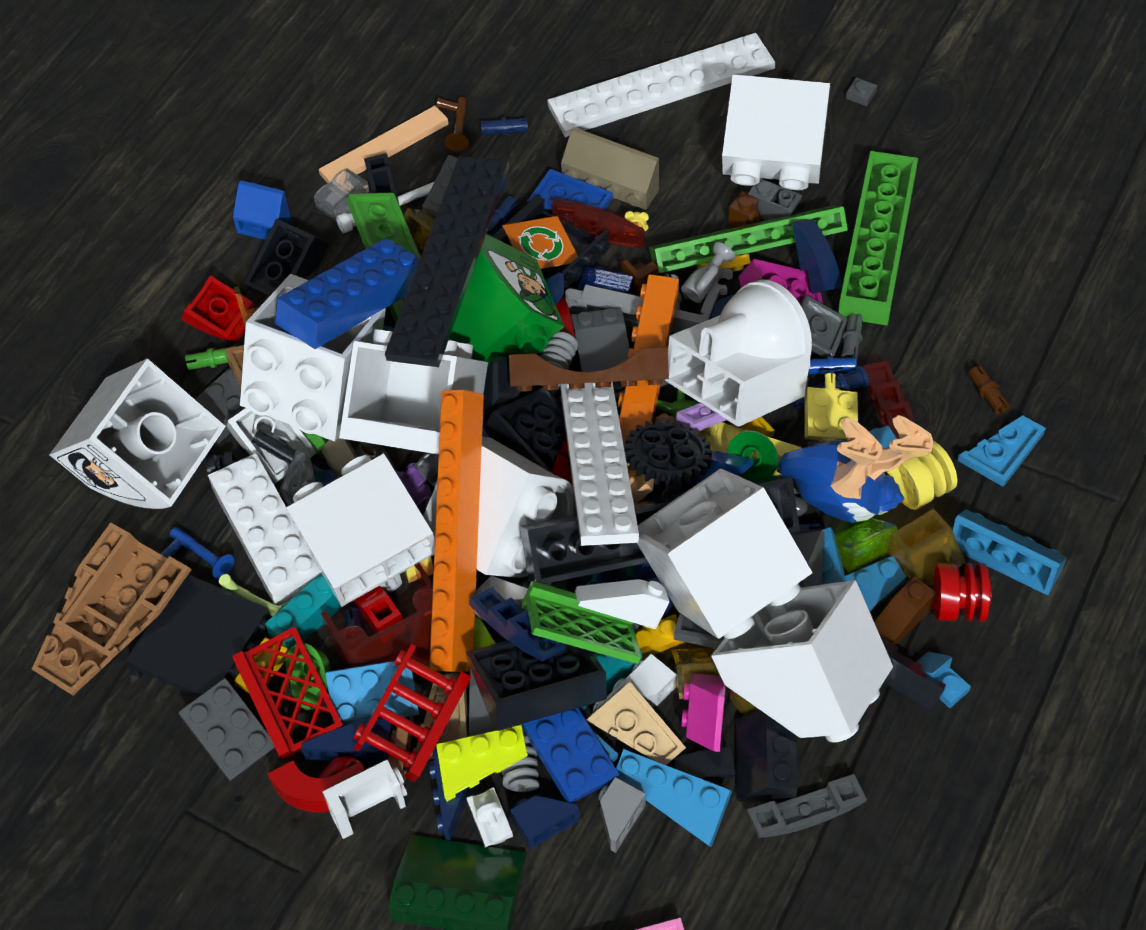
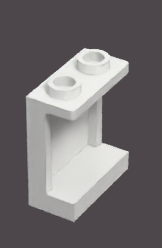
[323,760,407,839]

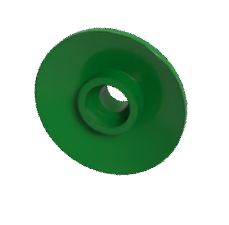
[727,431,778,481]

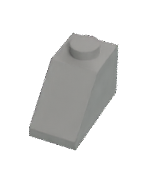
[598,777,646,853]

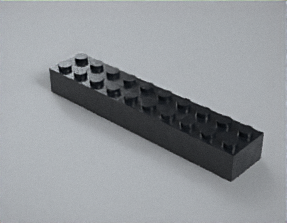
[520,474,800,584]

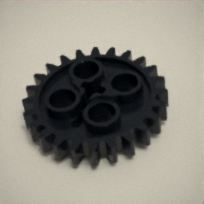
[624,419,712,487]

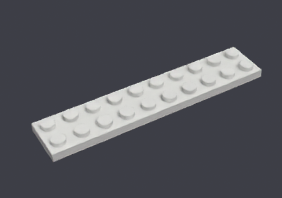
[548,33,775,137]
[560,382,639,546]

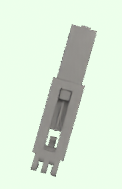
[565,268,733,333]

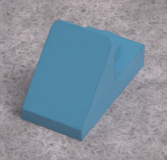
[917,652,971,708]

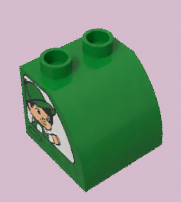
[402,234,564,369]

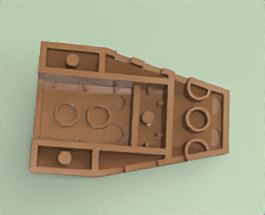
[32,522,191,695]

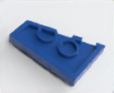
[527,169,613,215]

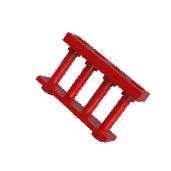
[353,644,471,782]

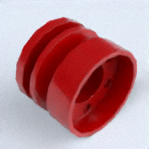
[933,563,991,622]

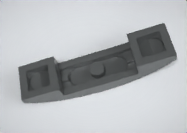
[747,774,867,838]

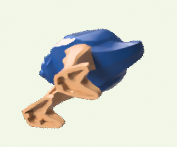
[777,415,933,523]

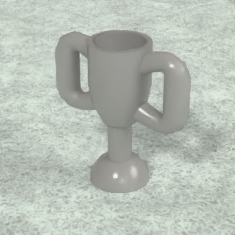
[681,242,735,303]

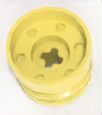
[887,441,957,510]

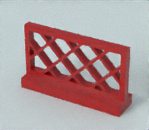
[232,627,344,760]

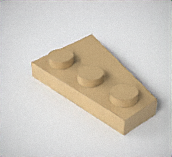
[585,681,686,765]

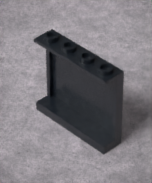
[492,196,610,294]
[125,575,272,697]

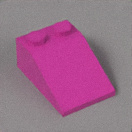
[739,259,823,304]

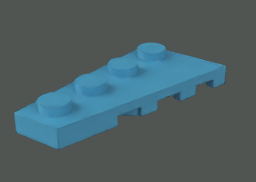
[616,749,732,847]

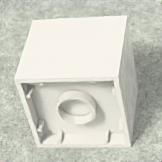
[240,274,386,442]
[339,329,488,454]
[637,468,812,639]

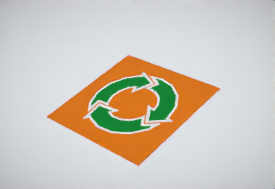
[502,216,578,269]

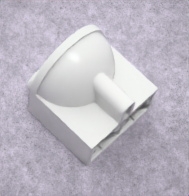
[665,280,812,427]
[423,437,577,578]
[286,454,435,607]

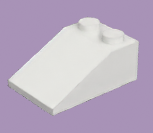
[226,408,317,483]

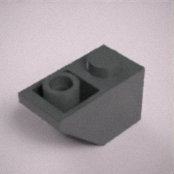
[748,178,802,220]

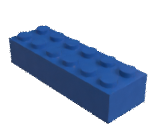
[275,238,420,349]

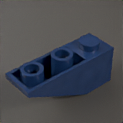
[429,750,471,841]

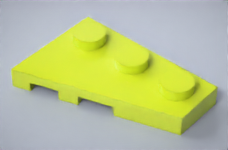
[436,725,528,802]

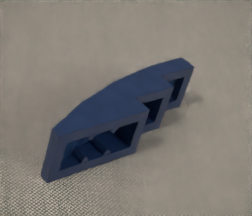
[469,587,565,661]

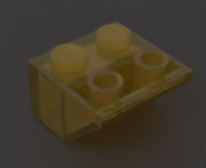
[887,508,965,586]

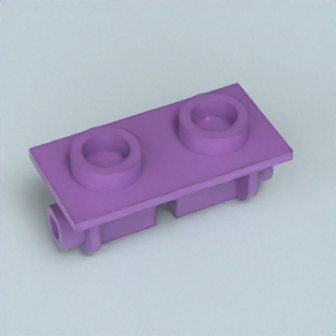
[396,463,432,515]

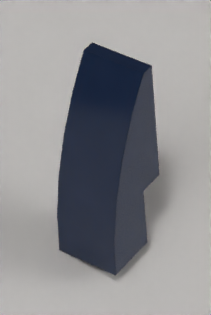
[792,220,843,294]

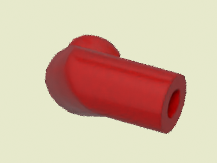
[317,757,359,778]

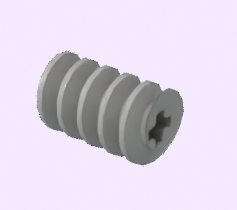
[539,332,579,387]
[502,733,539,792]

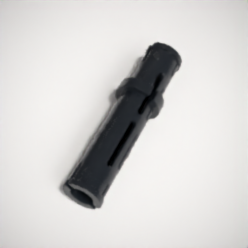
[251,428,328,472]

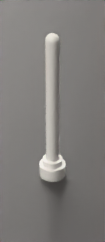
[336,182,434,234]

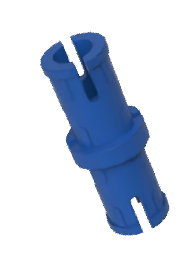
[808,356,857,375]

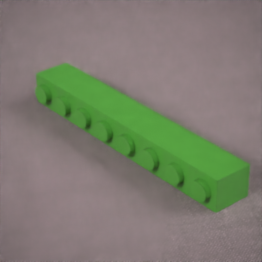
[649,205,848,273]

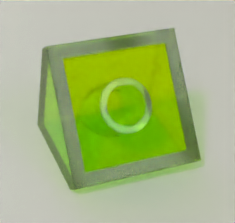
[835,518,898,573]

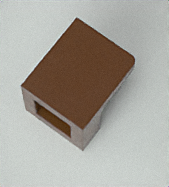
[621,259,659,294]

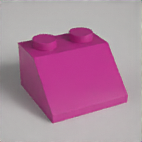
[682,673,726,752]

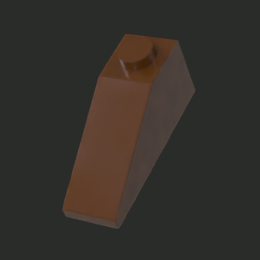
[874,576,937,645]

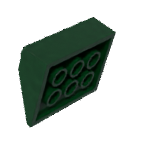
[388,835,526,930]

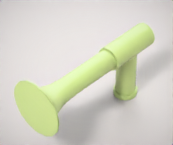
[219,574,288,617]

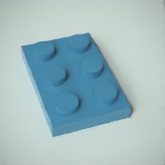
[326,660,419,726]

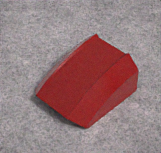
[181,275,254,340]

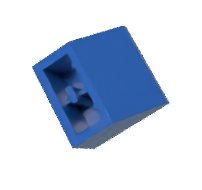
[233,180,292,240]

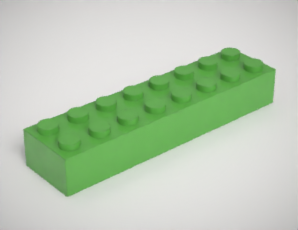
[838,151,918,326]

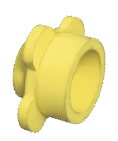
[624,211,649,234]

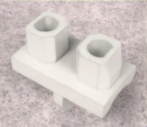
[467,788,513,847]

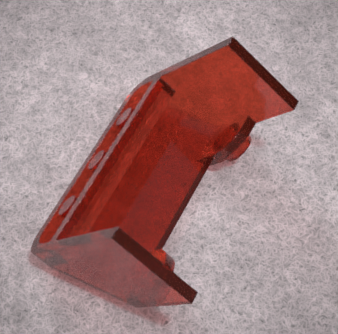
[321,562,433,668]

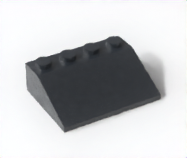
[484,388,570,473]
[466,631,607,731]

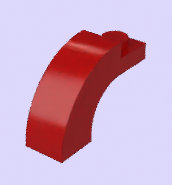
[267,761,365,813]

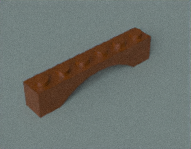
[509,347,669,392]

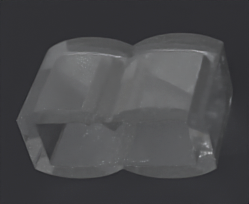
[314,168,370,221]

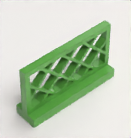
[521,581,641,664]

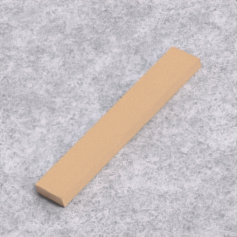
[319,106,449,188]

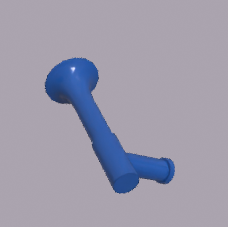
[159,527,234,579]

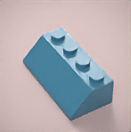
[949,509,1067,595]

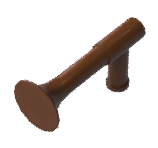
[436,97,469,152]

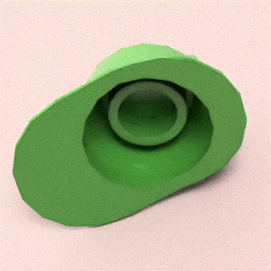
[285,643,331,710]

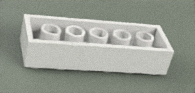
[208,453,321,606]

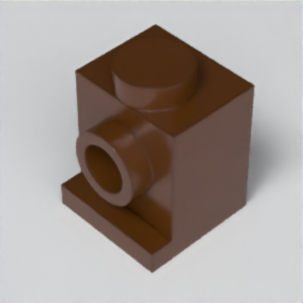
[728,192,762,228]

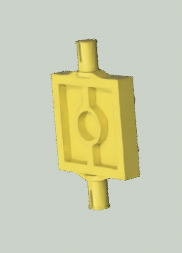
[804,373,858,443]

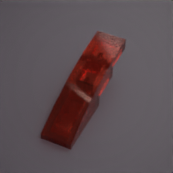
[552,198,644,248]
[863,360,916,439]

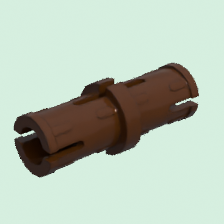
[969,365,1010,414]

